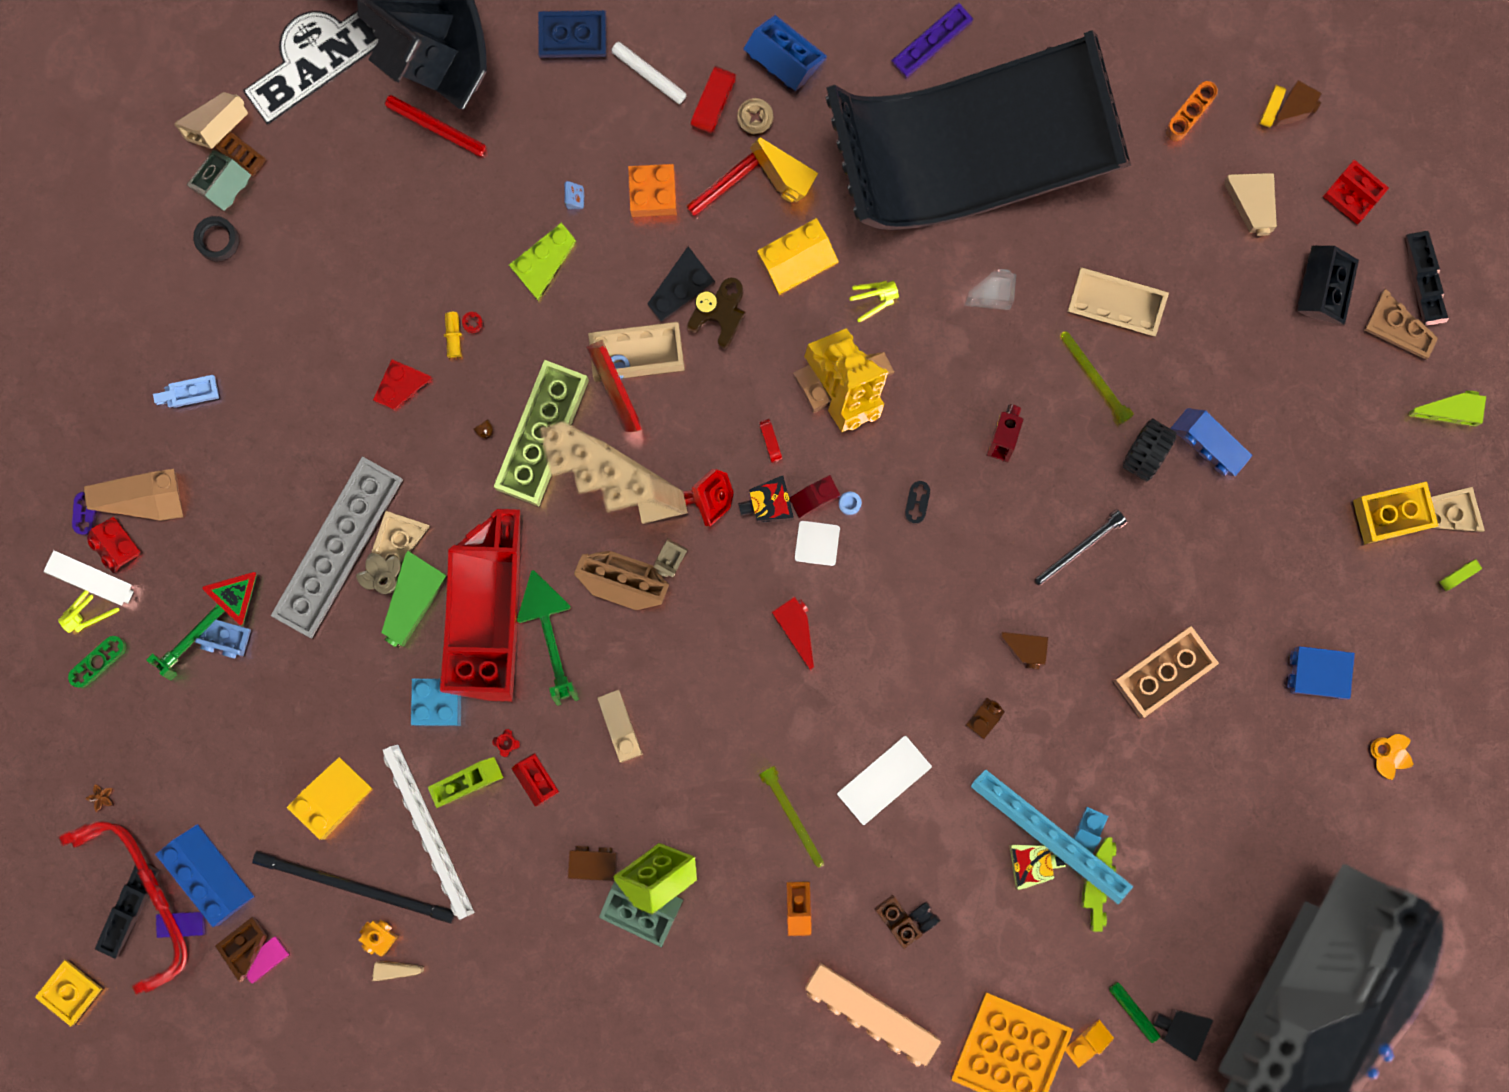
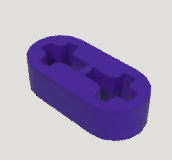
[72,492,97,536]

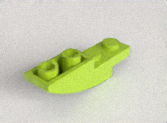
[1081,837,1116,932]

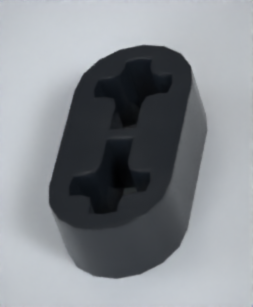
[905,481,930,525]

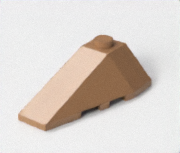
[793,352,894,414]
[84,469,183,521]

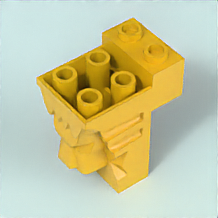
[804,328,888,432]

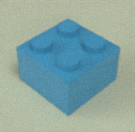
[411,679,461,726]

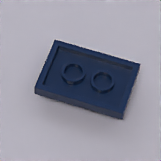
[538,10,606,58]

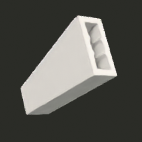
[44,550,134,606]

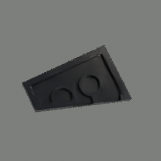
[647,246,715,323]

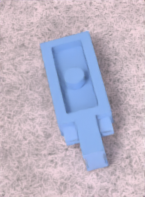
[153,375,219,407]

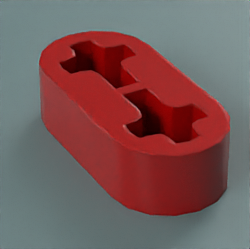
[759,419,782,463]

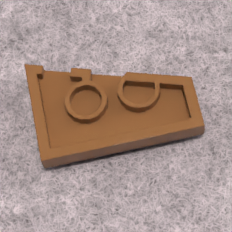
[1365,288,1438,360]

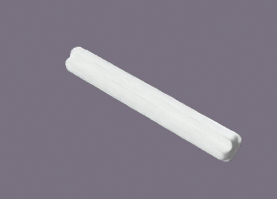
[612,42,686,104]

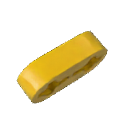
[1259,85,1286,128]

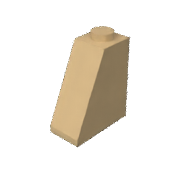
[175,92,248,149]
[1224,173,1277,236]

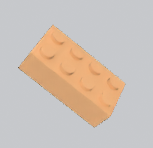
[1113,626,1219,719]

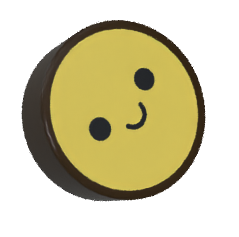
[695,291,718,314]

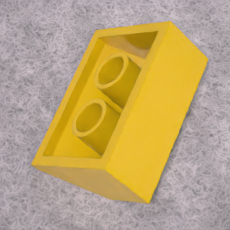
[757,218,838,295]

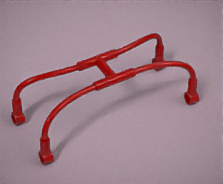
[58,821,187,995]

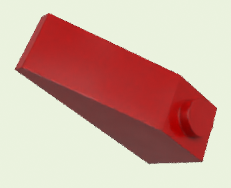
[772,597,814,670]

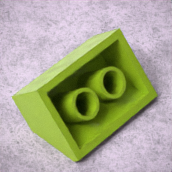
[614,843,697,914]

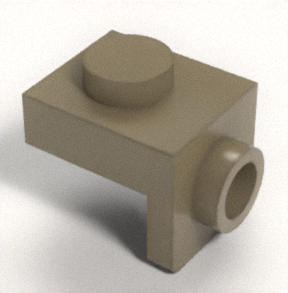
[653,538,688,577]

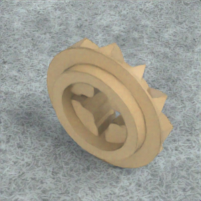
[737,98,773,135]

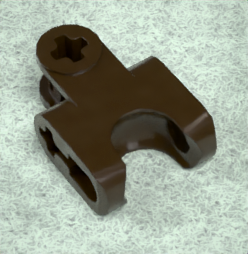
[687,277,746,349]

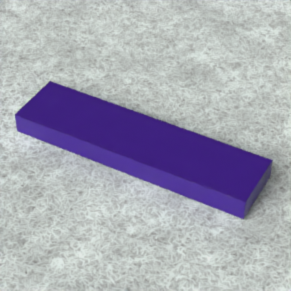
[891,3,973,78]

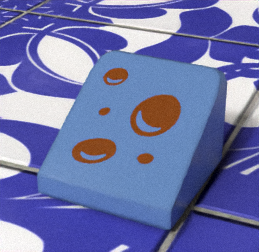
[564,181,584,209]

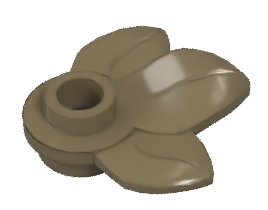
[356,553,401,594]

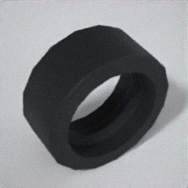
[193,216,239,261]

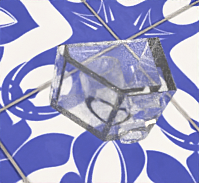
[965,269,1016,310]

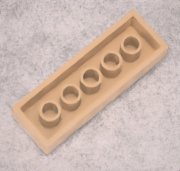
[805,962,941,1066]

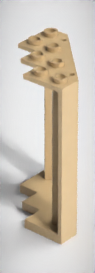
[541,422,688,524]

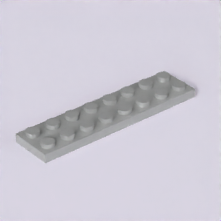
[271,457,403,639]

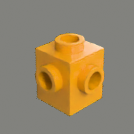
[359,920,398,957]

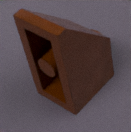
[1272,80,1322,126]
[1000,632,1048,670]

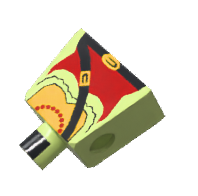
[1009,845,1066,890]

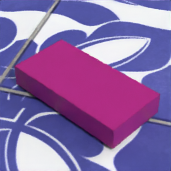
[246,936,290,984]

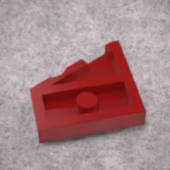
[373,359,432,410]

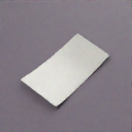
[837,736,932,825]

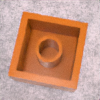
[628,164,677,217]

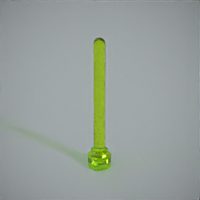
[1061,331,1135,425]
[759,766,824,868]

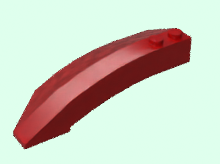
[440,509,520,702]

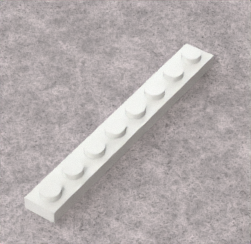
[382,745,474,920]

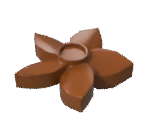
[85,784,113,812]

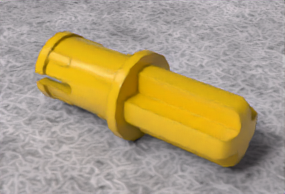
[444,312,462,358]

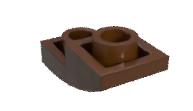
[874,895,923,949]

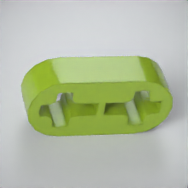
[1439,559,1482,592]

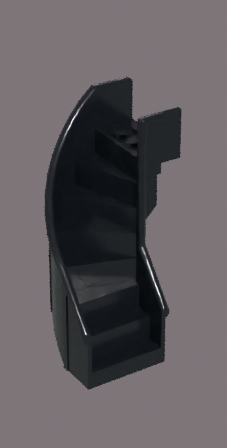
[357,0,487,110]

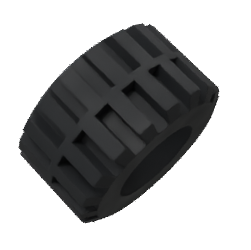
[1123,418,1177,482]

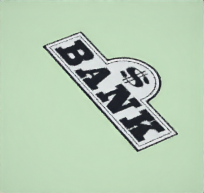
[242,10,379,125]

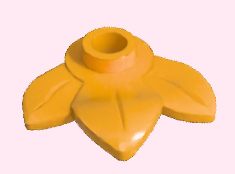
[1370,734,1413,780]

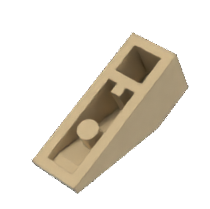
[598,690,643,763]

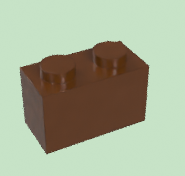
[568,846,617,881]

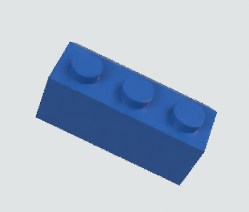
[743,15,827,91]

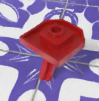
[683,469,734,527]

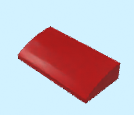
[586,339,642,432]

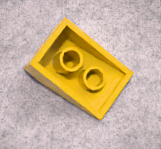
[750,137,818,203]
[1353,482,1438,545]
[287,757,373,840]

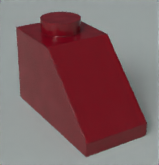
[789,475,841,518]

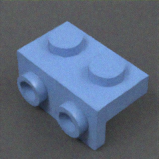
[195,620,251,658]

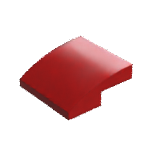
[1323,159,1389,225]

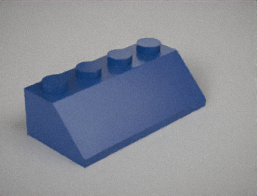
[155,824,255,927]

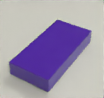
[156,912,205,938]

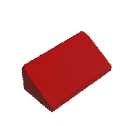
[512,753,559,807]

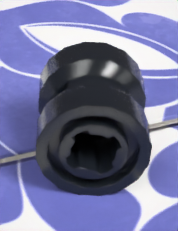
[909,901,941,934]

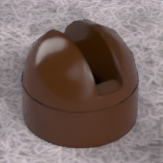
[473,419,493,439]

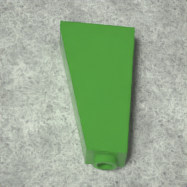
[381,551,447,647]

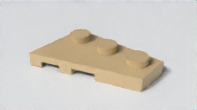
[1431,487,1485,532]
[365,511,430,584]

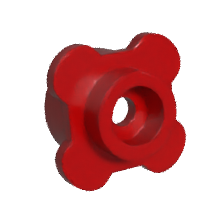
[492,729,520,757]

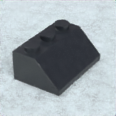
[1297,245,1359,325]

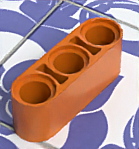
[1166,81,1218,141]

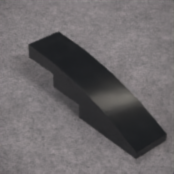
[1406,231,1448,326]
[95,864,160,959]

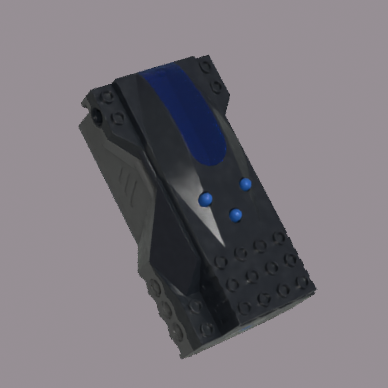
[1218,863,1445,1092]

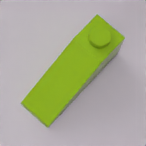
[1408,390,1486,427]
[428,757,503,808]

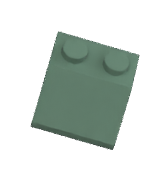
[187,149,251,211]

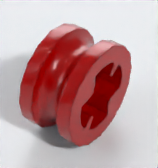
[462,312,483,333]

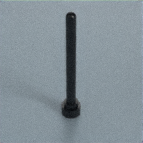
[1035,509,1128,585]

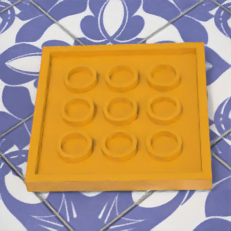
[951,992,1073,1092]

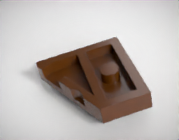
[215,917,267,982]

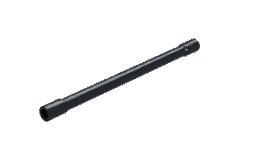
[252,851,455,924]

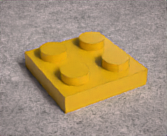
[35,960,103,1026]

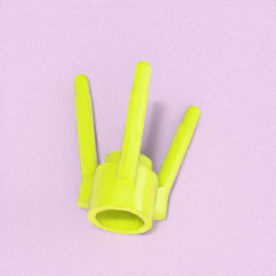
[849,280,899,322]
[58,590,119,633]

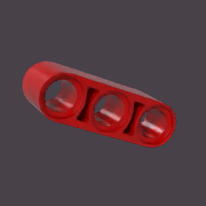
[690,66,736,134]

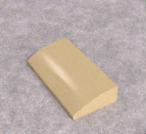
[1068,267,1169,337]
[588,322,685,382]

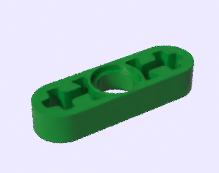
[68,636,126,688]

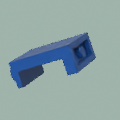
[1287,646,1355,700]

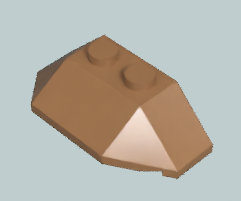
[574,551,669,610]

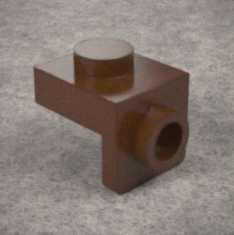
[966,698,1005,739]

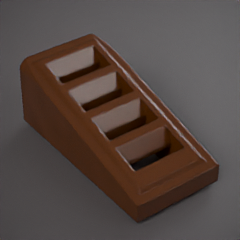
[215,131,267,177]

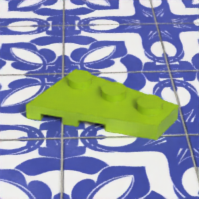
[509,223,576,301]

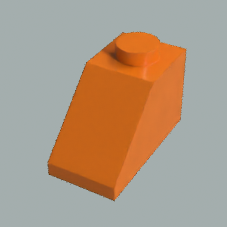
[787,882,811,936]

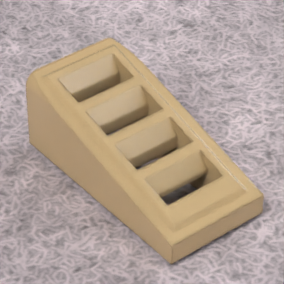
[373,960,424,981]

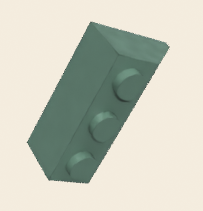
[599,870,683,947]

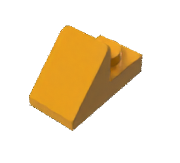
[1065,1020,1114,1068]

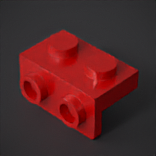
[87,516,140,574]

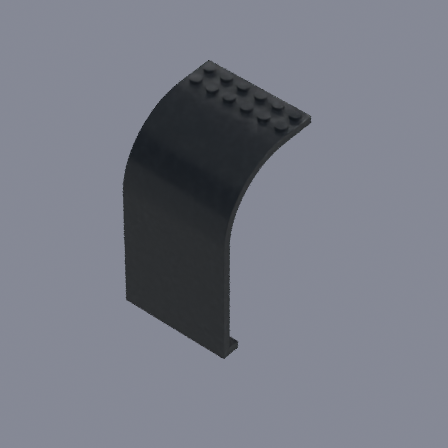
[826,30,1131,230]

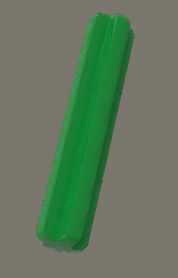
[1109,982,1161,1043]

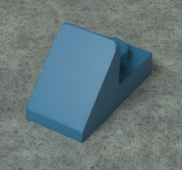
[1073,807,1108,854]

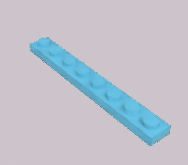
[971,770,1133,905]

